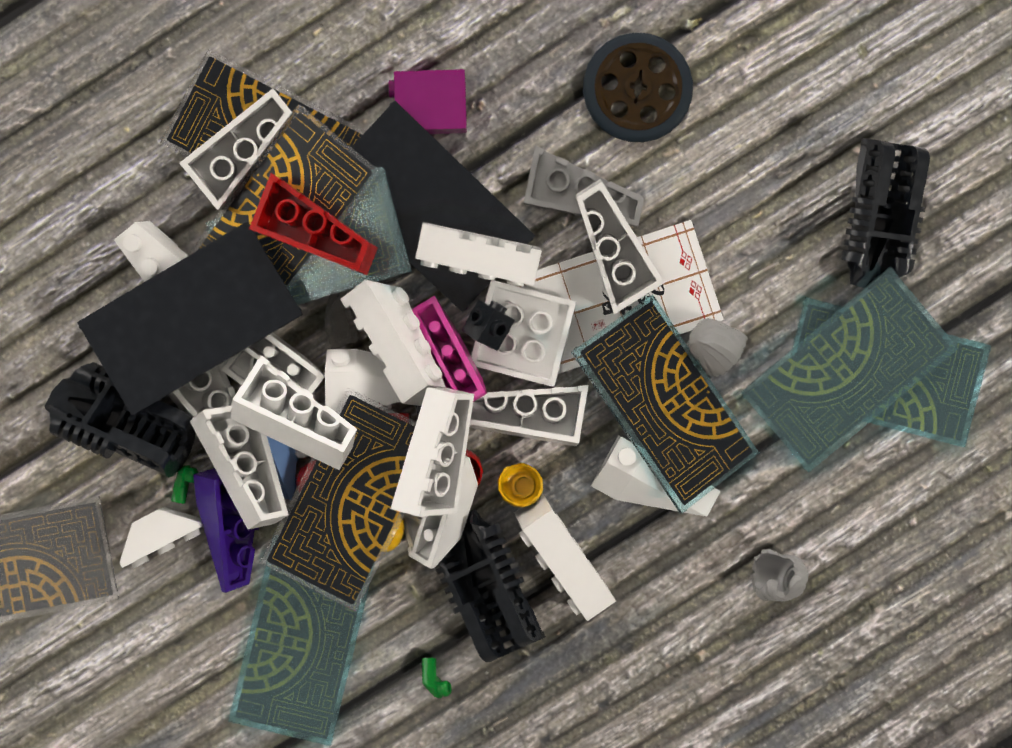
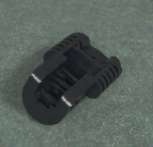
[841,138,930,289]
[45,362,196,478]
[436,510,546,662]

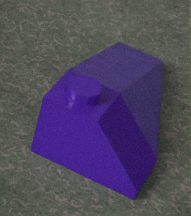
[193,468,259,593]

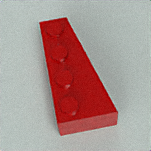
[249,173,378,275]

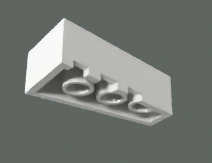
[575,179,665,314]
[114,221,188,282]
[415,222,542,287]
[340,280,446,406]
[231,355,357,470]
[390,387,474,517]
[514,493,616,621]

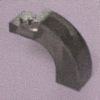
[325,269,403,349]

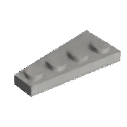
[524,145,644,227]

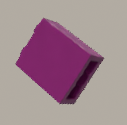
[389,69,467,134]

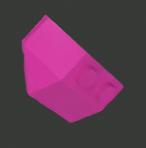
[412,296,487,402]

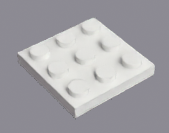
[471,280,577,387]

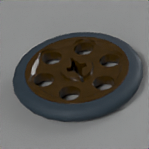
[583,33,693,143]

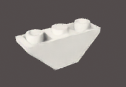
[119,507,203,569]

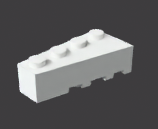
[180,89,294,210]
[469,385,589,446]
[190,406,289,530]

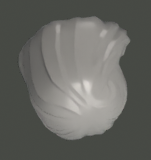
[688,318,748,377]
[752,549,809,602]

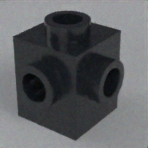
[461,299,515,351]

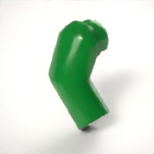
[171,465,199,504]
[422,658,452,698]

